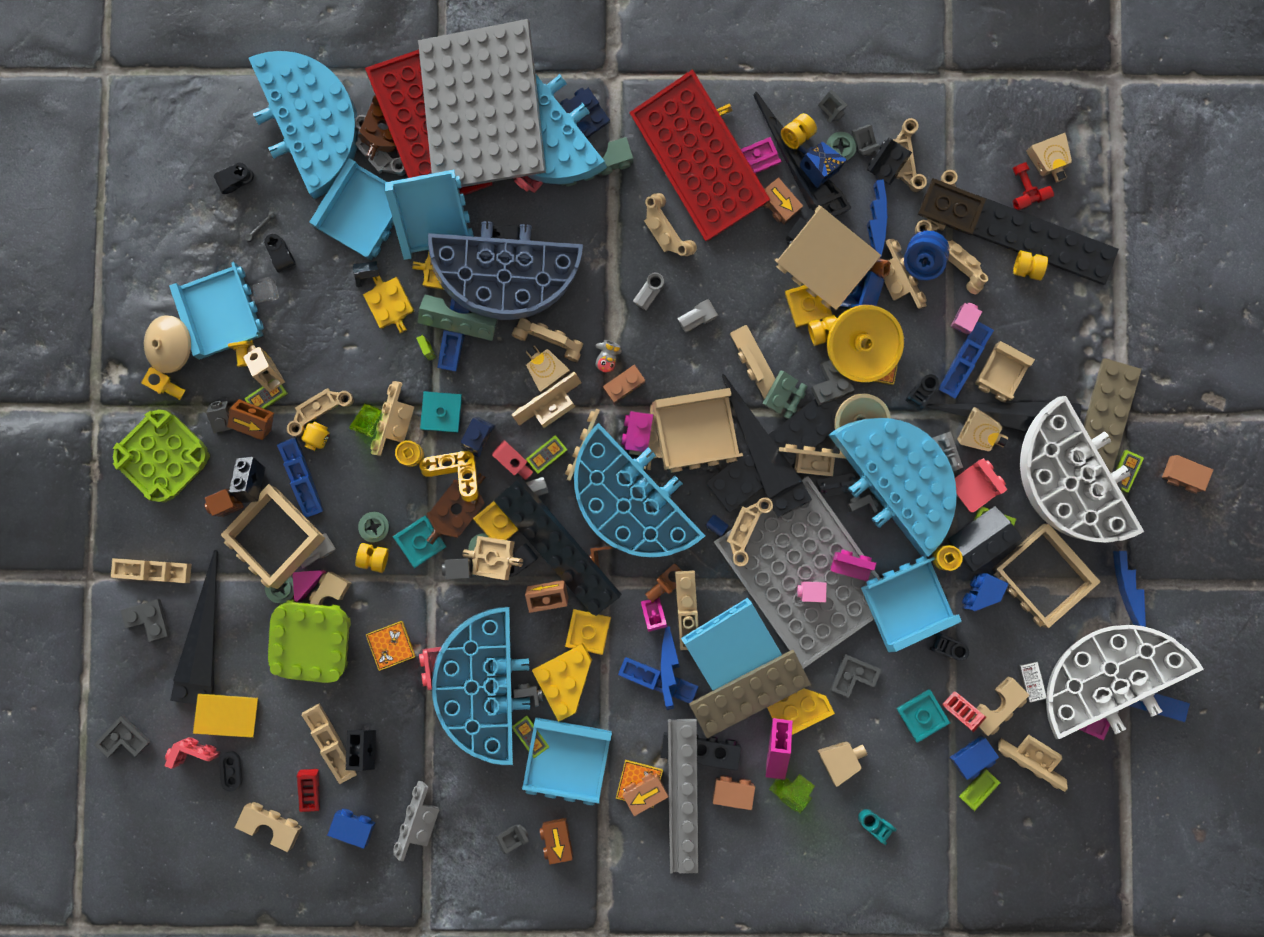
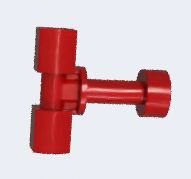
[1012,162,1054,211]

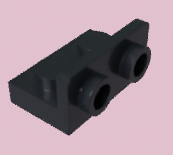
[867,138,912,185]

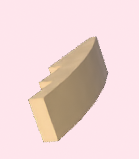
[111,558,192,583]
[302,703,357,784]

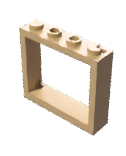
[221,484,325,589]
[992,523,1100,628]

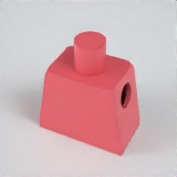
[491,440,533,480]

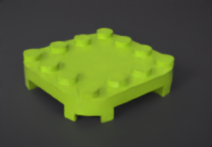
[112,410,210,503]
[268,600,351,683]

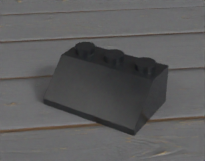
[948,506,1022,572]

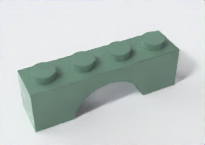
[561,137,633,187]
[418,295,498,341]

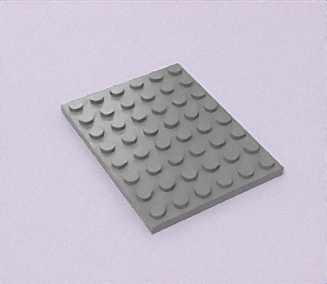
[418,19,546,187]
[714,476,880,669]

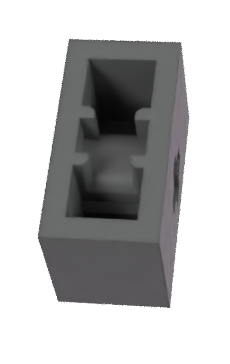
[442,558,474,580]

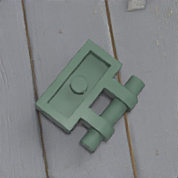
[762,370,808,419]

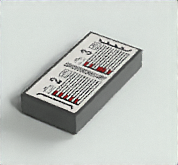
[1018,660,1047,703]

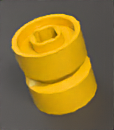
[781,113,817,149]
[1013,250,1048,281]
[808,314,837,346]
[395,440,424,467]
[355,543,389,573]
[932,545,963,571]

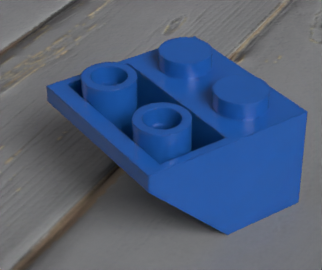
[962,573,1009,611]

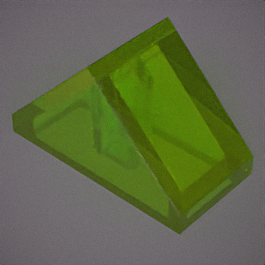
[349,404,382,438]

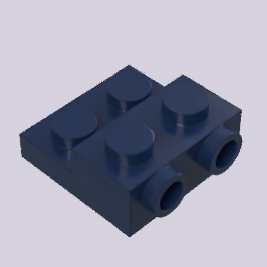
[559,87,610,138]

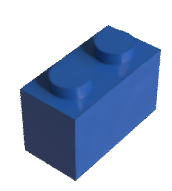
[949,736,999,780]
[327,809,375,849]

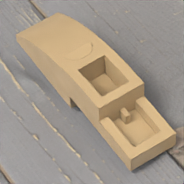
[675,570,698,650]

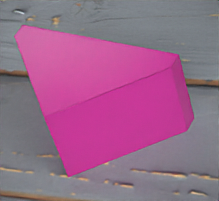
[293,570,327,602]
[641,598,667,632]

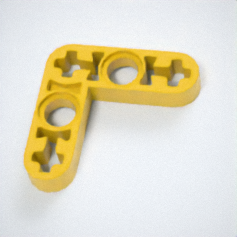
[419,451,479,502]

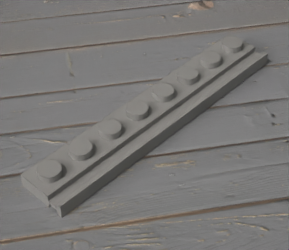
[668,719,698,873]

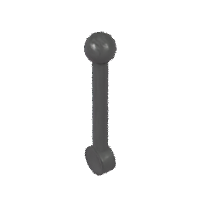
[245,212,276,242]

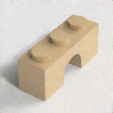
[309,572,351,605]
[970,677,1029,736]
[235,802,302,852]

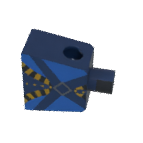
[798,141,846,188]
[461,417,495,457]

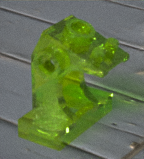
[769,774,815,814]

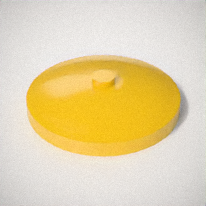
[827,305,904,382]

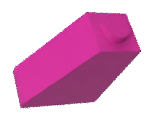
[765,718,793,780]

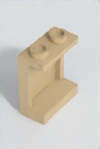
[975,341,1035,402]

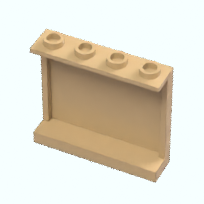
[775,205,881,310]
[652,388,743,473]

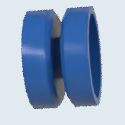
[904,230,950,280]

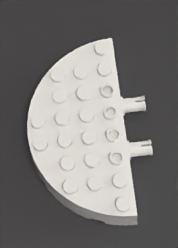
[1020,396,1144,542]
[1046,625,1204,739]

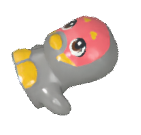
[595,340,622,372]

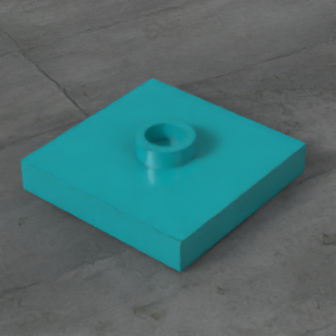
[420,391,462,433]
[393,515,446,569]
[896,689,950,743]

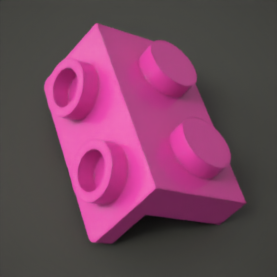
[621,411,653,452]
[830,550,876,581]

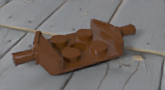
[358,96,395,160]
[426,473,486,545]

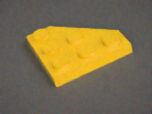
[532,643,592,722]
[767,688,835,735]

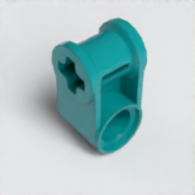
[858,809,897,845]

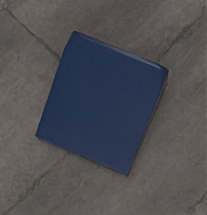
[706,515,728,537]

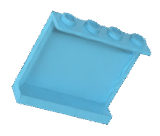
[309,158,394,260]
[385,170,474,260]
[169,262,264,360]
[861,556,962,652]
[681,598,782,690]
[522,717,612,805]

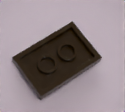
[918,178,986,236]

